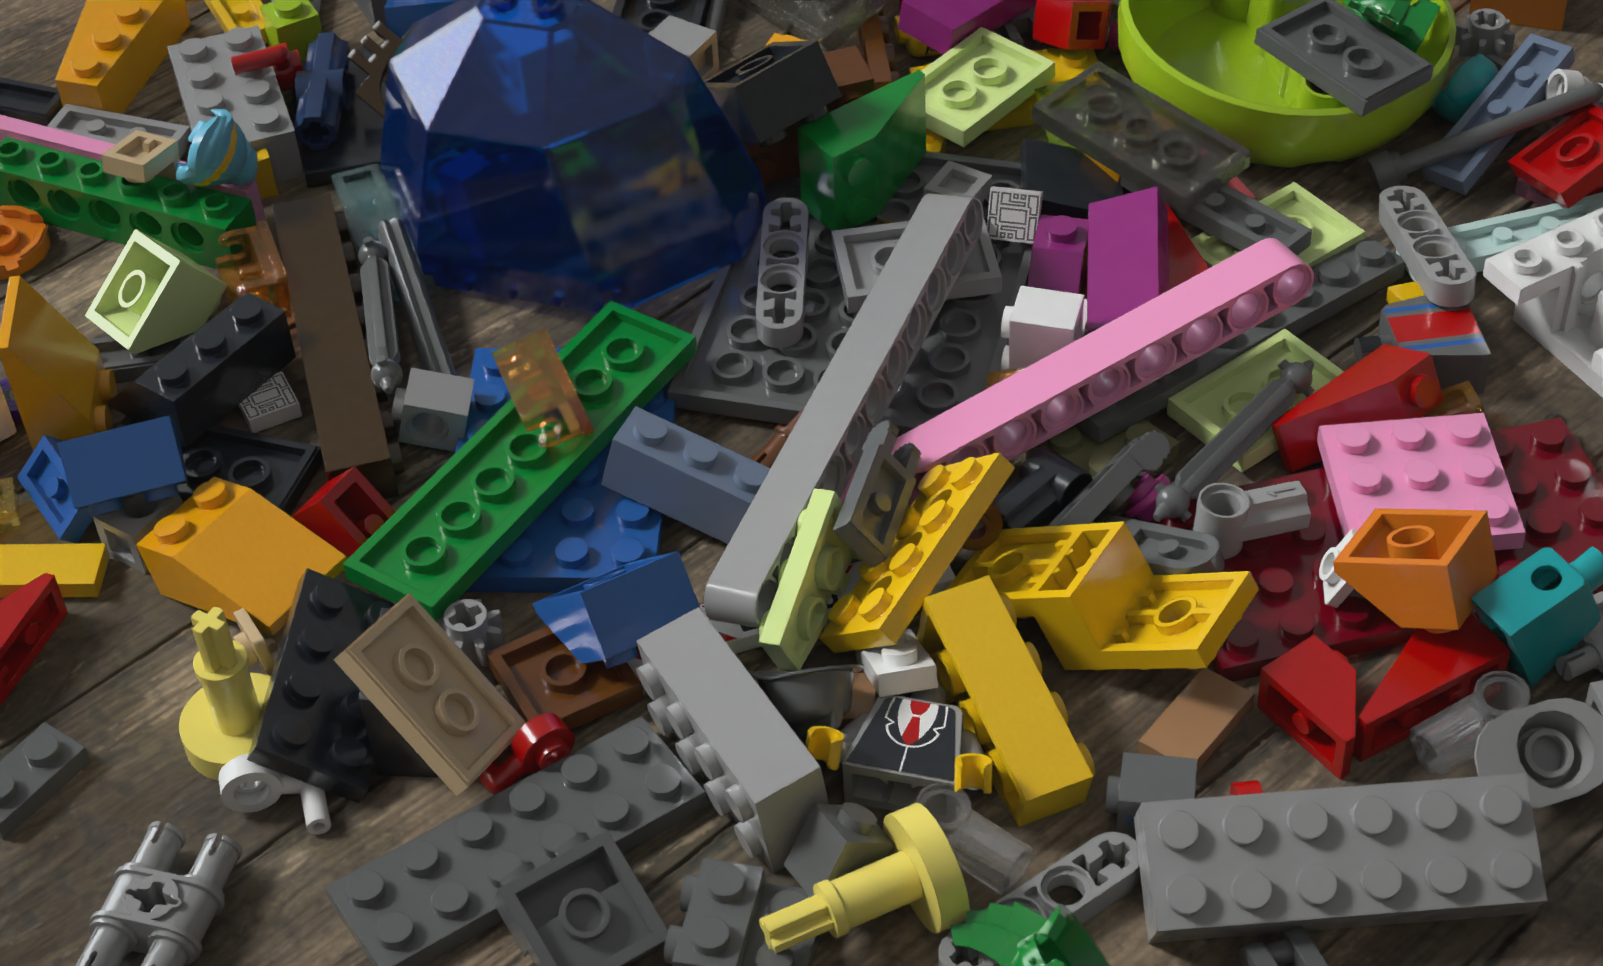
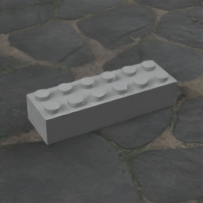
[1134,773,1547,944]

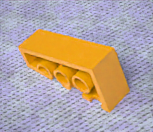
[55,0,191,114]

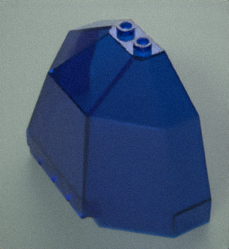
[380,0,767,314]

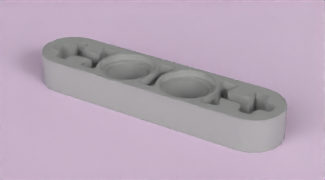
[1379,186,1476,307]
[756,197,810,348]
[938,832,1141,966]

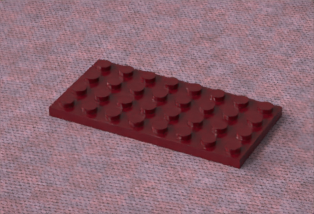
[1150,417,1603,682]

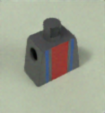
[1353,295,1491,394]

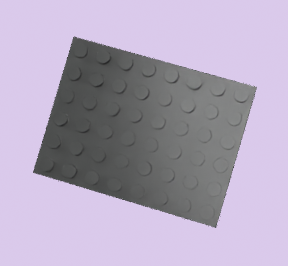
[667,151,1033,438]

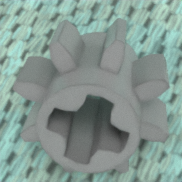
[1455,9,1516,61]
[436,599,504,668]

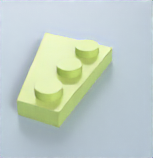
[758,488,862,671]

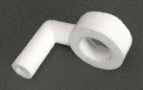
[218,754,331,835]

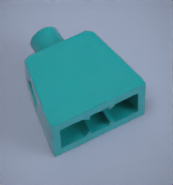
[1471,546,1603,687]

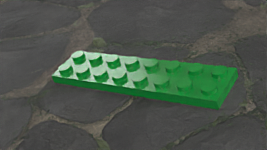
[343,301,698,621]

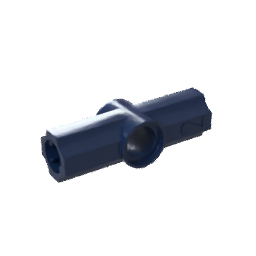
[294,32,350,150]

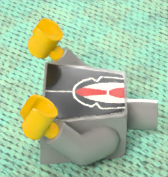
[805,684,992,823]

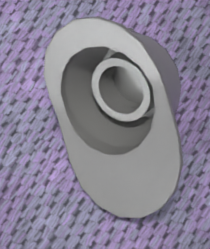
[1474,698,1603,809]

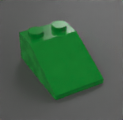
[797,70,926,232]

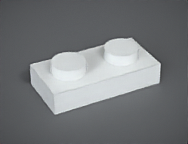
[855,629,938,697]

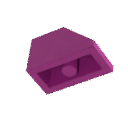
[1027,214,1088,294]

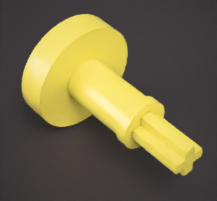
[179,607,271,781]
[759,803,970,954]

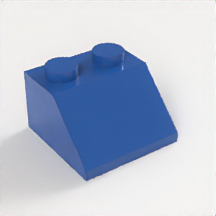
[57,416,189,517]
[533,551,701,668]

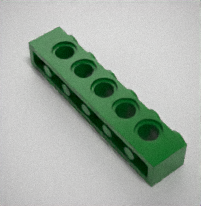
[0,137,262,275]

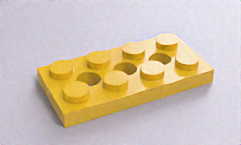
[819,452,1015,653]

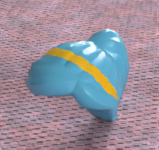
[175,109,258,187]

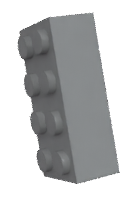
[167,25,305,183]
[636,607,829,874]

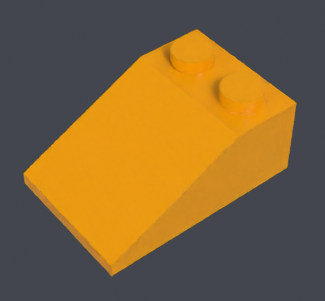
[0,276,117,451]
[136,477,347,635]

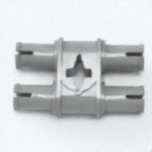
[75,821,242,966]

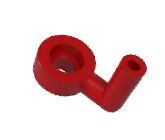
[230,42,304,92]
[478,713,575,795]

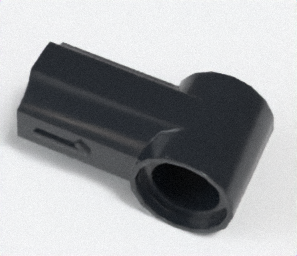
[982,446,1092,529]

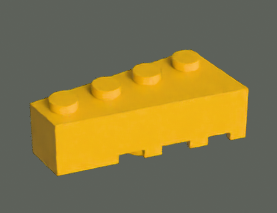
[917,575,1095,827]

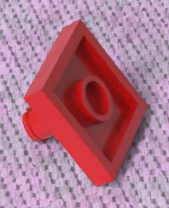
[1508,103,1603,209]

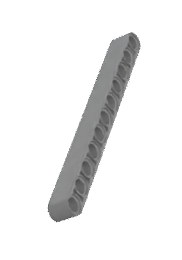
[704,193,983,628]

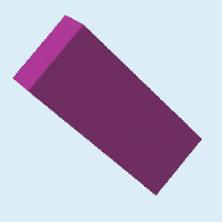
[898,0,1037,55]
[1087,187,1169,334]

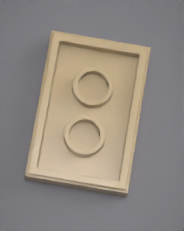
[334,592,526,796]

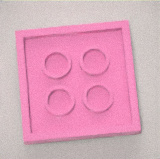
[1317,413,1526,550]

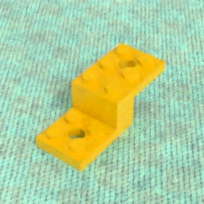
[946,521,1259,671]

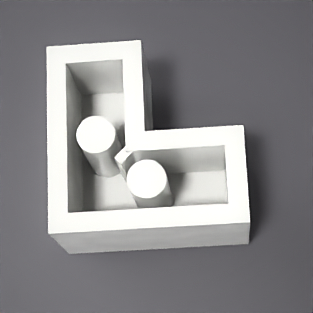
[1000,286,1088,377]

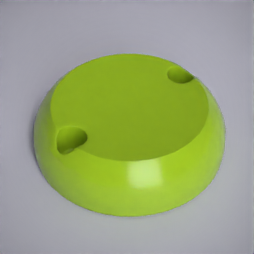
[1118,0,1456,168]

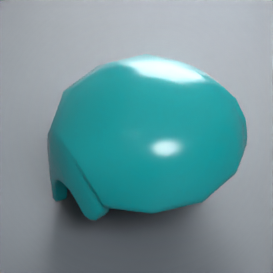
[1430,53,1499,123]

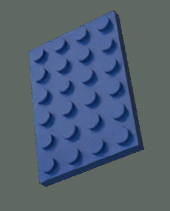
[455,348,677,593]

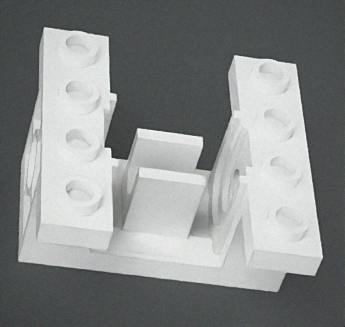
[1483,207,1603,398]

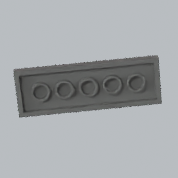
[325,716,707,966]

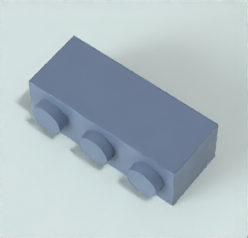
[601,406,771,544]

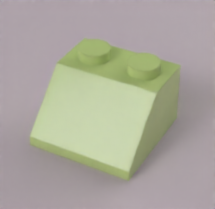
[85,229,227,354]

